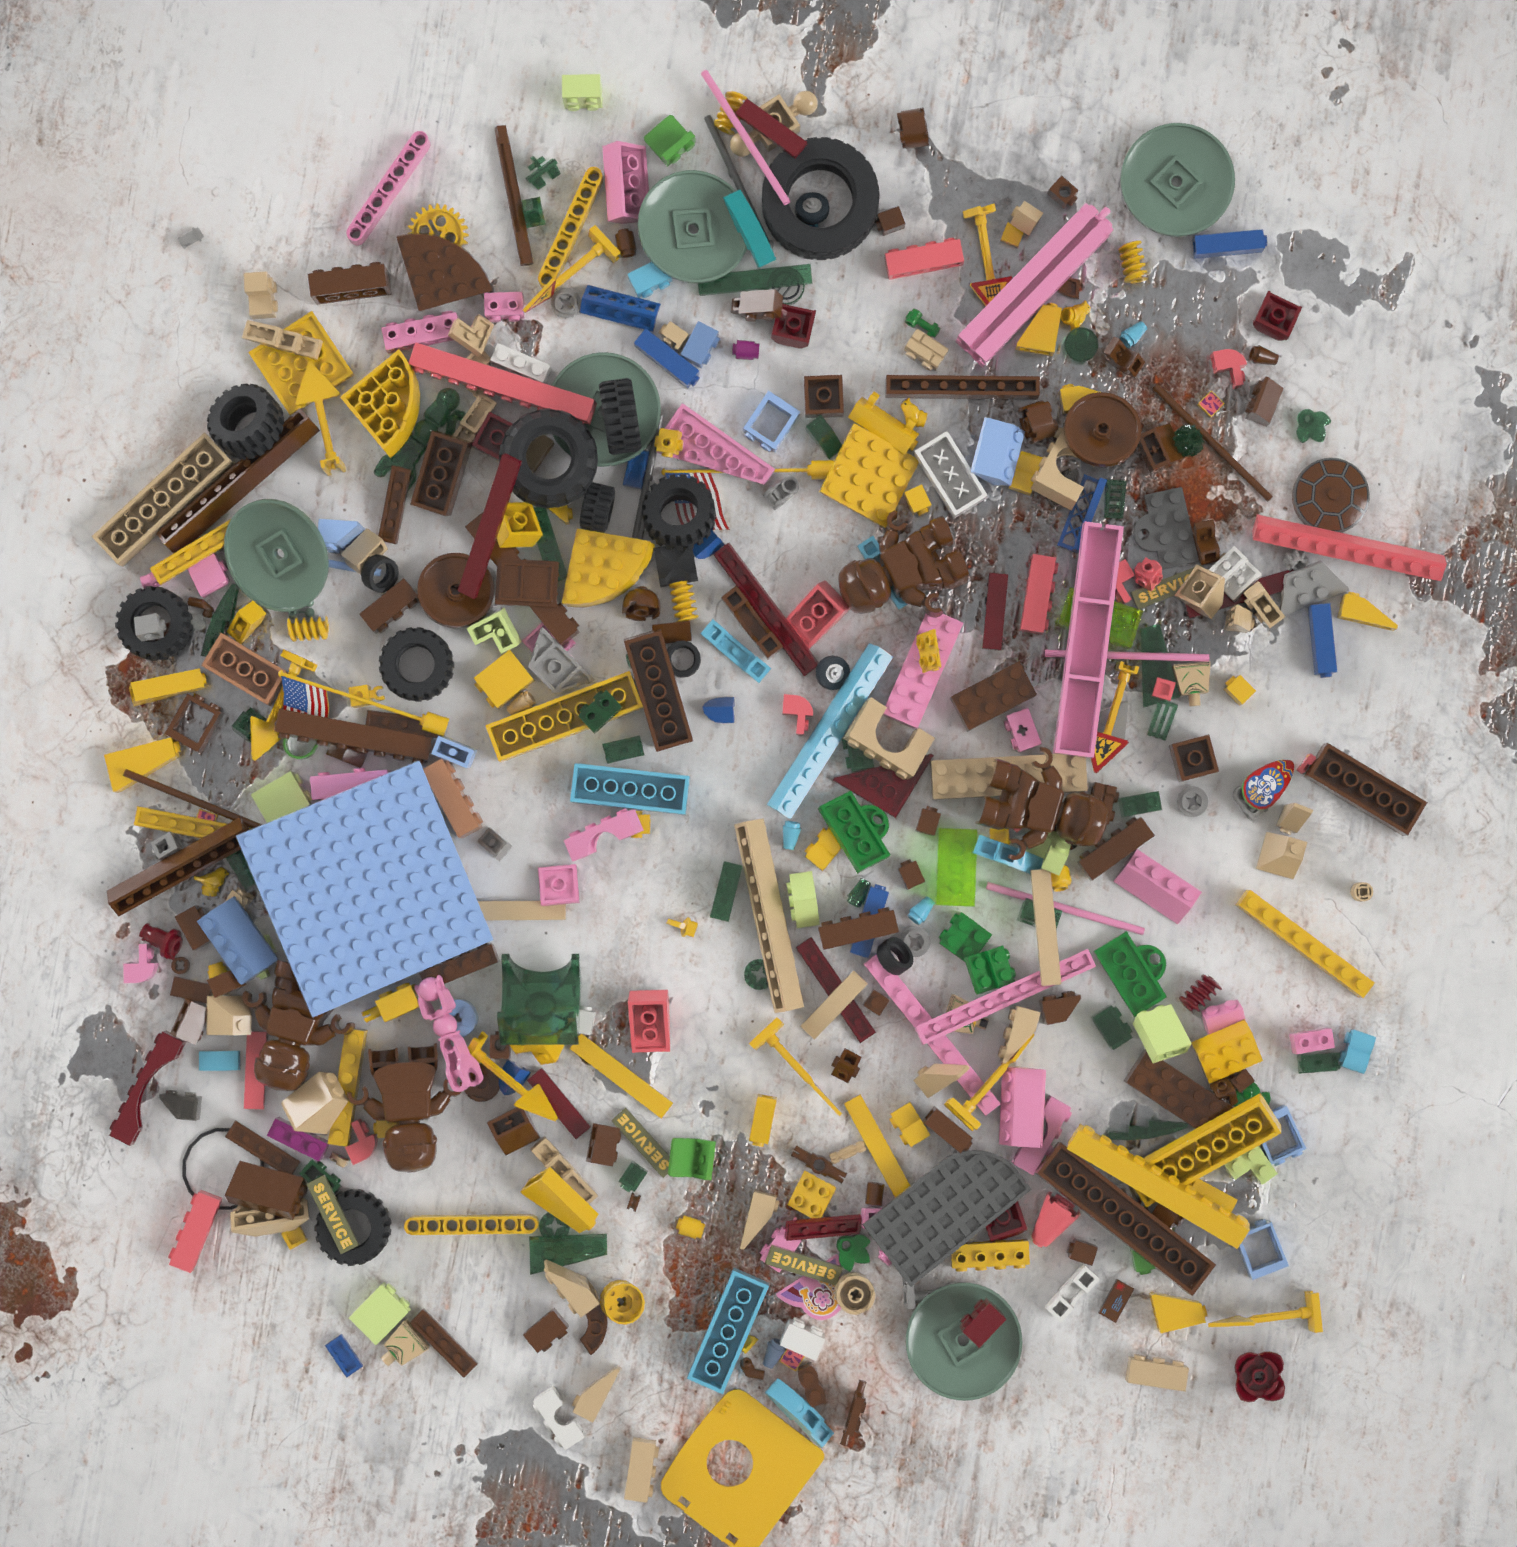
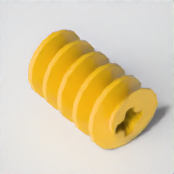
[714,91,747,135]
[1118,241,1148,284]
[669,581,698,622]
[287,616,329,642]

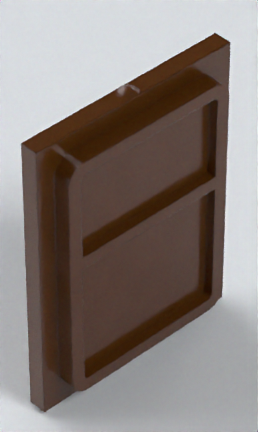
[495,559,559,608]

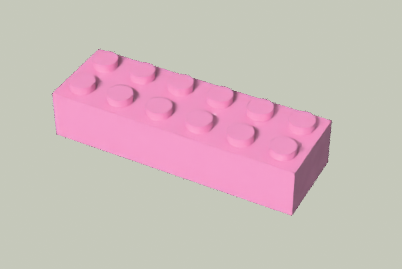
[883,613,963,729]

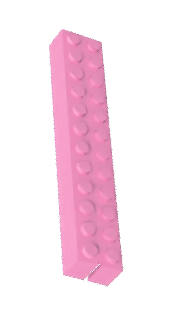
[1053,522,1124,758]

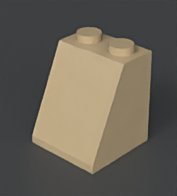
[281,1072,349,1134]

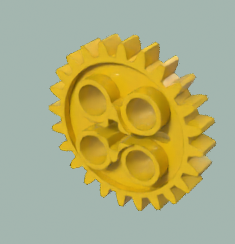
[407,203,469,246]

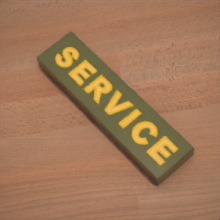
[1131,565,1203,610]
[611,1108,670,1178]
[306,1175,359,1254]
[765,1245,843,1286]

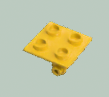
[916,629,941,673]
[787,1170,836,1218]

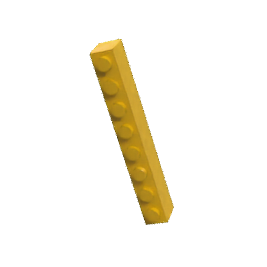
[1235,890,1375,998]

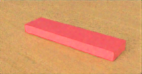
[244,1031,267,1109]

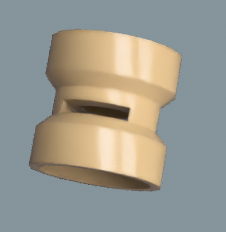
[1350,882,1373,902]

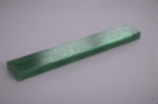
[698,264,813,296]

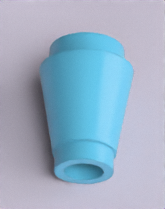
[1119,321,1147,348]
[783,821,802,850]
[907,896,935,925]

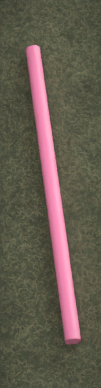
[701,70,791,206]
[1045,650,1209,662]
[986,882,1145,935]

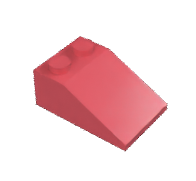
[786,580,850,649]
[628,990,670,1053]

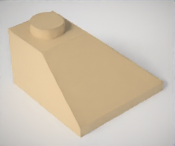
[1175,565,1225,619]
[1256,832,1307,879]
[206,996,252,1035]

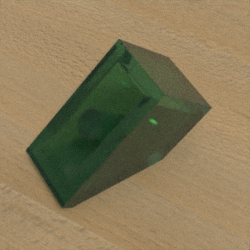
[806,415,842,460]

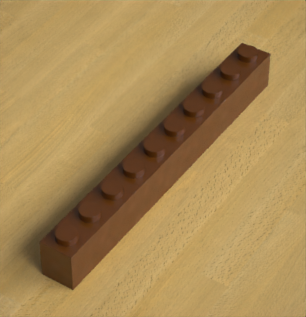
[156,408,320,554]

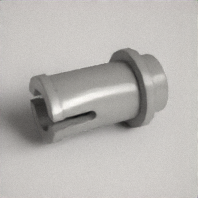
[178,227,204,249]

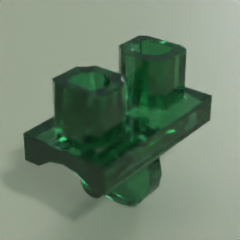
[525,156,561,190]

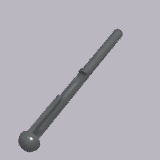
[704,115,774,248]
[632,415,664,540]

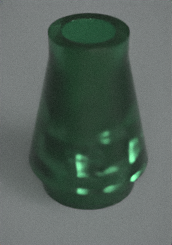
[847,878,871,908]

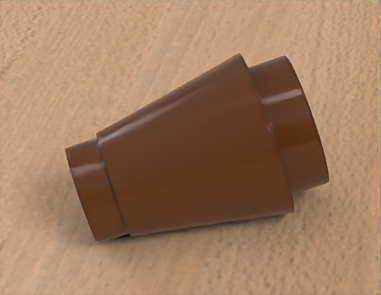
[1249,345,1279,365]

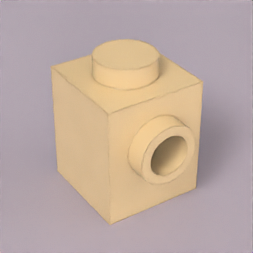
[1010,201,1043,236]

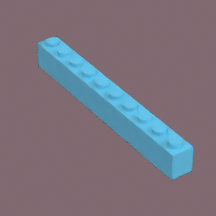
[767,643,893,819]

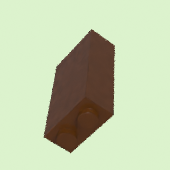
[225,1161,308,1220]

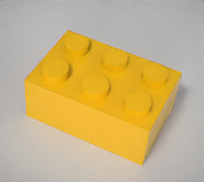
[1191,1019,1263,1084]

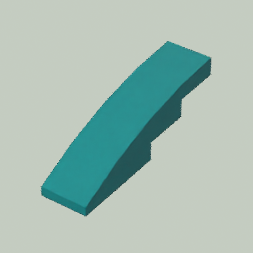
[723,190,777,268]

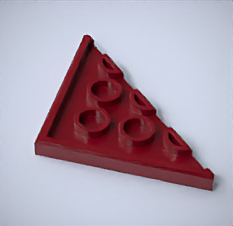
[833,754,934,818]

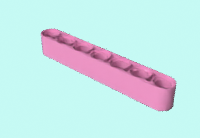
[346,131,430,246]

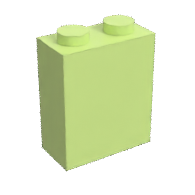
[251,771,312,822]
[1133,1004,1192,1063]
[349,1282,411,1345]

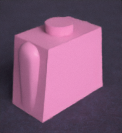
[187,553,230,598]

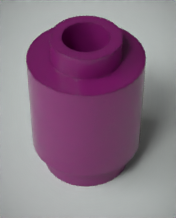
[732,340,760,360]

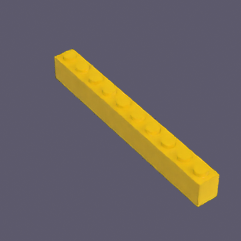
[1067,1124,1250,1249]

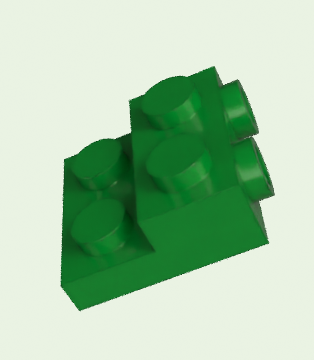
[938,912,992,962]
[964,945,1016,995]

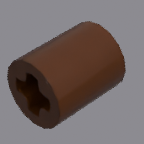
[865,1182,885,1206]

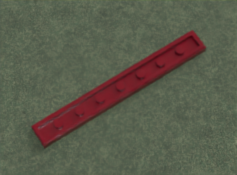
[458,453,522,599]
[713,543,819,676]

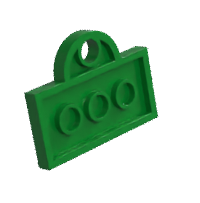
[818,791,891,874]
[1093,931,1167,1017]

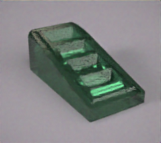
[1104,478,1127,519]

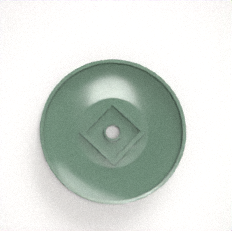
[1120,123,1235,237]
[638,170,747,283]
[551,352,661,467]
[224,499,329,612]
[905,1282,1022,1401]

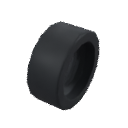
[361,554,399,593]
[667,640,701,678]
[877,937,914,975]

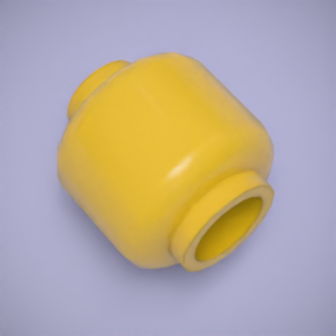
[1051,865,1072,892]

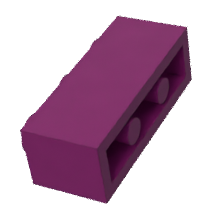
[267,1117,330,1161]

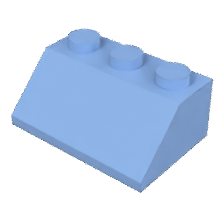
[971,418,1025,486]
[318,519,365,554]

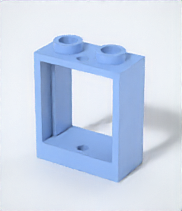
[743,391,800,452]
[1260,1105,1307,1166]
[1238,1219,1289,1280]

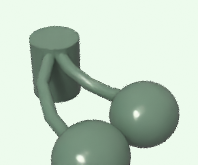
[288,601,315,619]

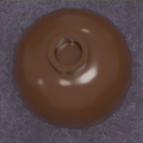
[622,586,660,621]

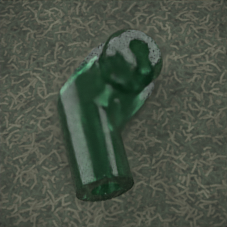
[445,409,466,435]

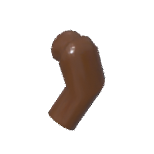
[187,597,214,618]
[740,1357,765,1380]

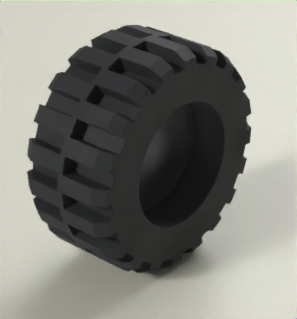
[599,378,642,455]
[207,383,284,460]
[642,474,716,551]
[115,586,193,661]
[379,627,454,702]
[314,1189,392,1266]

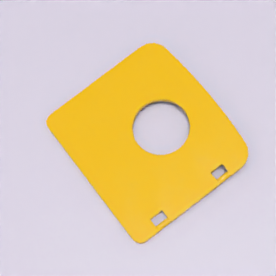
[661,1389,824,1547]

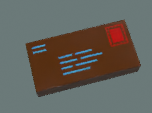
[1098,1279,1134,1323]

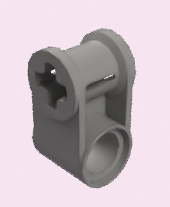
[763,476,799,510]
[1233,786,1268,822]

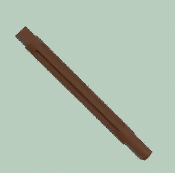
[494,125,533,266]

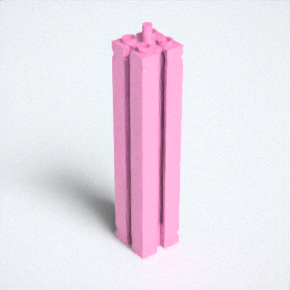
[955,203,1114,368]

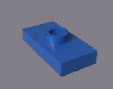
[623,451,649,490]
[325,1334,363,1378]

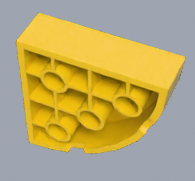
[340,349,420,458]
[561,528,655,608]

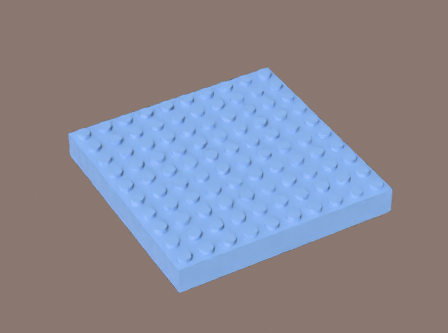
[236,761,493,1017]

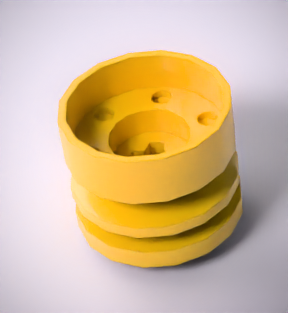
[599,1280,645,1325]

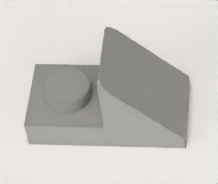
[477,827,512,862]

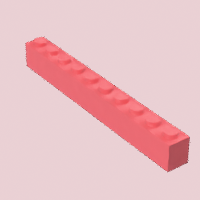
[408,342,597,425]
[1252,514,1447,581]

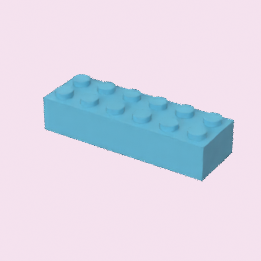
[570,763,690,815]
[687,1268,769,1394]

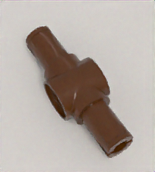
[791,1145,847,1184]

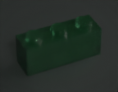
[710,861,743,922]

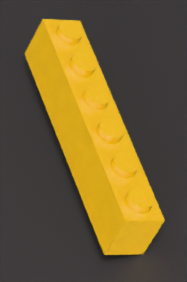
[328,1028,368,1147]

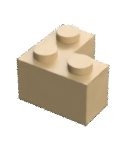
[244,272,278,319]

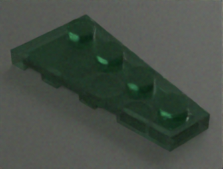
[1141,624,1180,708]
[529,1234,607,1275]

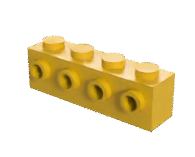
[950,1239,1030,1272]

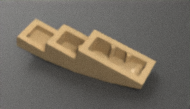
[242,320,323,360]
[453,393,497,442]
[800,971,868,1040]
[530,1136,598,1204]

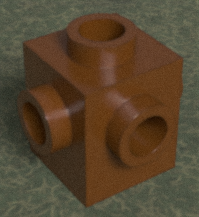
[831,1048,862,1083]

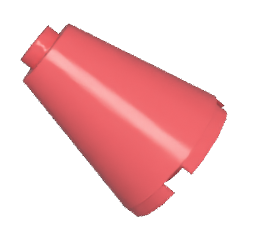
[1031,1192,1081,1248]

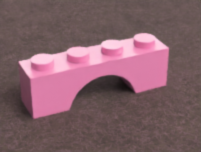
[563,808,644,862]
[1012,1095,1072,1175]

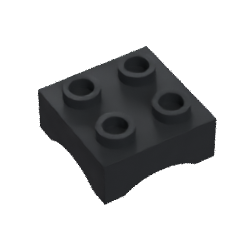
[654,546,698,587]

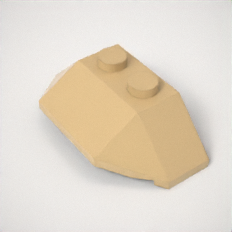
[230,1198,309,1237]

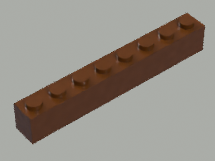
[885,375,1040,400]
[465,512,580,647]
[274,709,432,765]
[107,817,250,917]

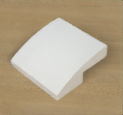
[1209,546,1262,602]

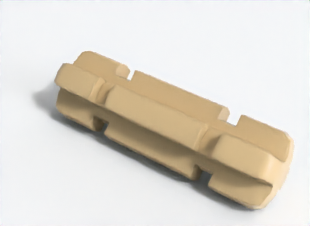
[829,1141,866,1164]

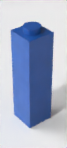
[1192,229,1267,259]
[634,328,700,389]
[1308,603,1337,678]
[850,884,889,958]

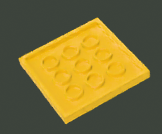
[248,311,354,416]
[819,424,919,528]

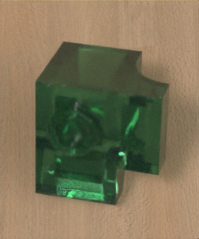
[232,707,266,744]

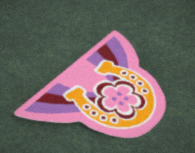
[776,1254,842,1320]

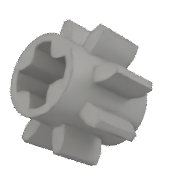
[1283,549,1309,571]

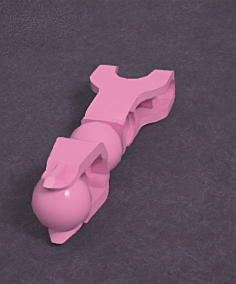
[414,975,483,1092]

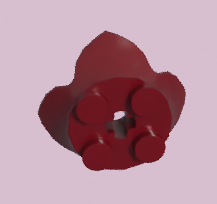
[1234,1351,1285,1403]

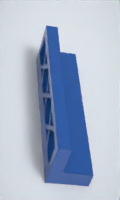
[580,285,661,332]
[1057,474,1107,554]

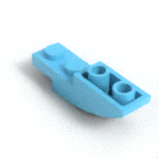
[973,835,1043,874]
[765,1378,834,1448]

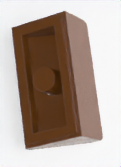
[652,621,692,644]

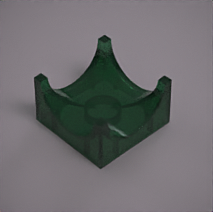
[497,954,582,1045]

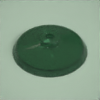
[1064,327,1099,362]

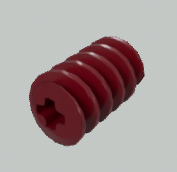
[1179,974,1222,1016]

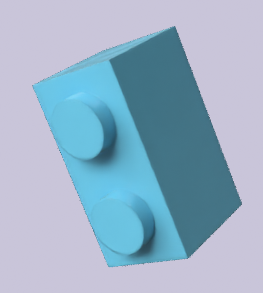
[627,262,672,298]

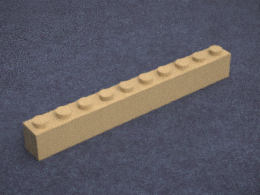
[734,818,804,1013]

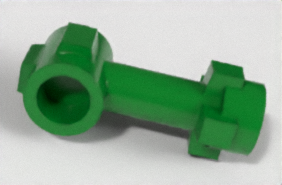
[905,308,941,338]

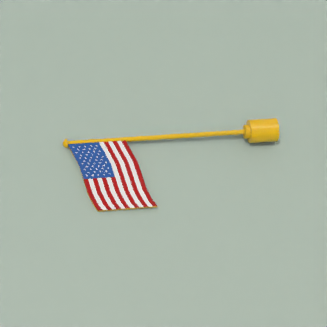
[661,460,834,530]
[278,670,449,737]

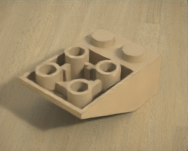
[998,1005,1041,1064]
[544,1259,600,1317]

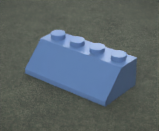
[197,896,279,985]

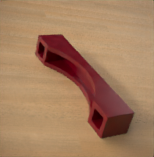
[109,1031,186,1146]

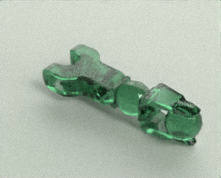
[374,388,460,491]

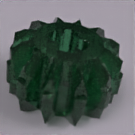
[1172,424,1205,457]

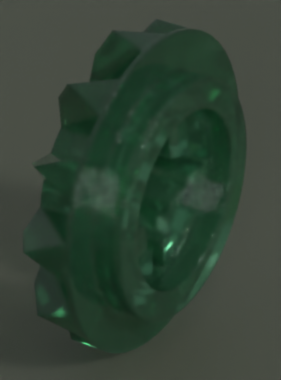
[744,959,769,990]
[539,1212,570,1242]

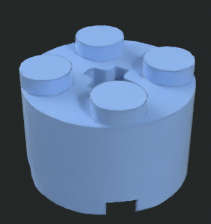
[440,999,478,1037]

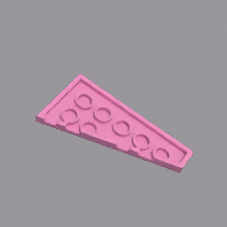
[657,403,775,485]

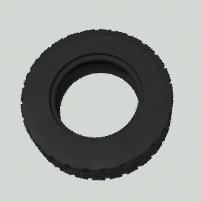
[762,137,880,260]

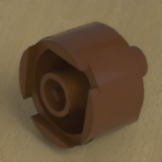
[897,107,929,149]
[1018,400,1058,444]

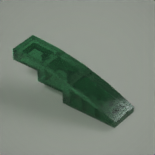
[534,507,567,581]
[201,583,239,658]
[1106,1119,1188,1140]

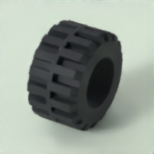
[579,482,615,533]

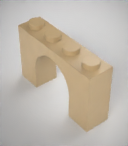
[1031,427,1094,510]
[844,697,935,780]

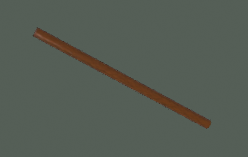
[1152,383,1273,502]
[123,769,263,829]

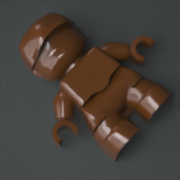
[838,511,969,618]
[975,747,1108,860]
[242,960,355,1091]
[347,1043,463,1173]

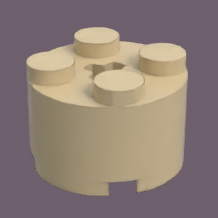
[834,1272,875,1315]

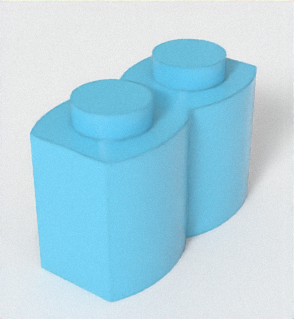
[1338,1029,1376,1074]

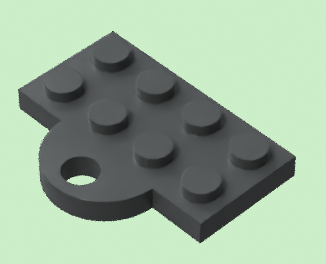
[1133,487,1199,570]

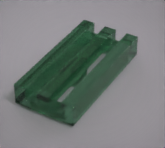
[1147,698,1178,741]

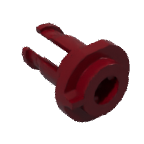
[139,923,183,960]

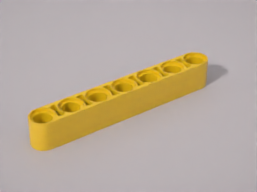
[538,167,603,288]
[404,1214,539,1235]

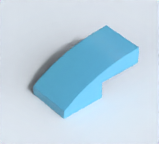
[199,1051,240,1071]

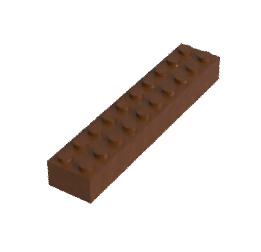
[1034,1142,1216,1296]

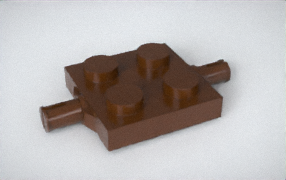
[840,1380,867,1446]

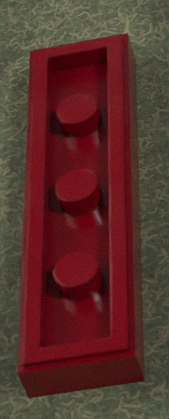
[735,98,807,159]
[982,572,1008,651]
[527,1068,591,1139]
[784,1214,862,1241]

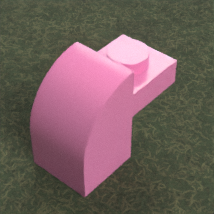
[123,944,159,983]

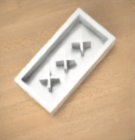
[913,431,988,519]

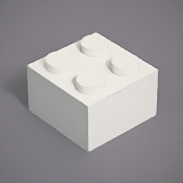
[780,1317,825,1361]

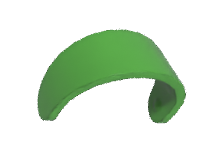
[283,739,318,760]

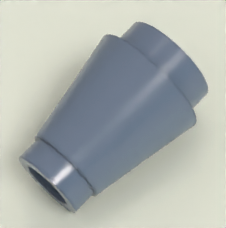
[763,1338,786,1369]

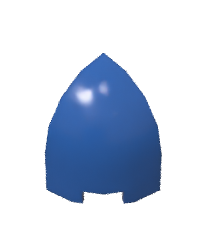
[693,530,725,559]
[702,697,735,723]
[498,1059,531,1095]

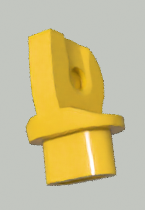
[666,917,698,937]

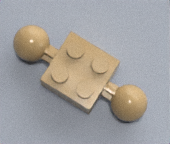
[730,91,818,157]

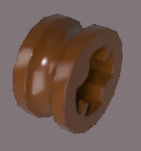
[171,957,190,974]
[627,1192,641,1212]

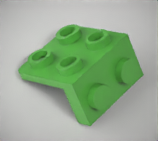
[644,115,696,167]
[668,1138,716,1180]

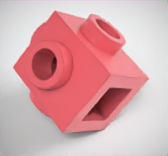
[1134,557,1163,592]

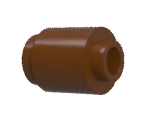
[615,228,637,258]

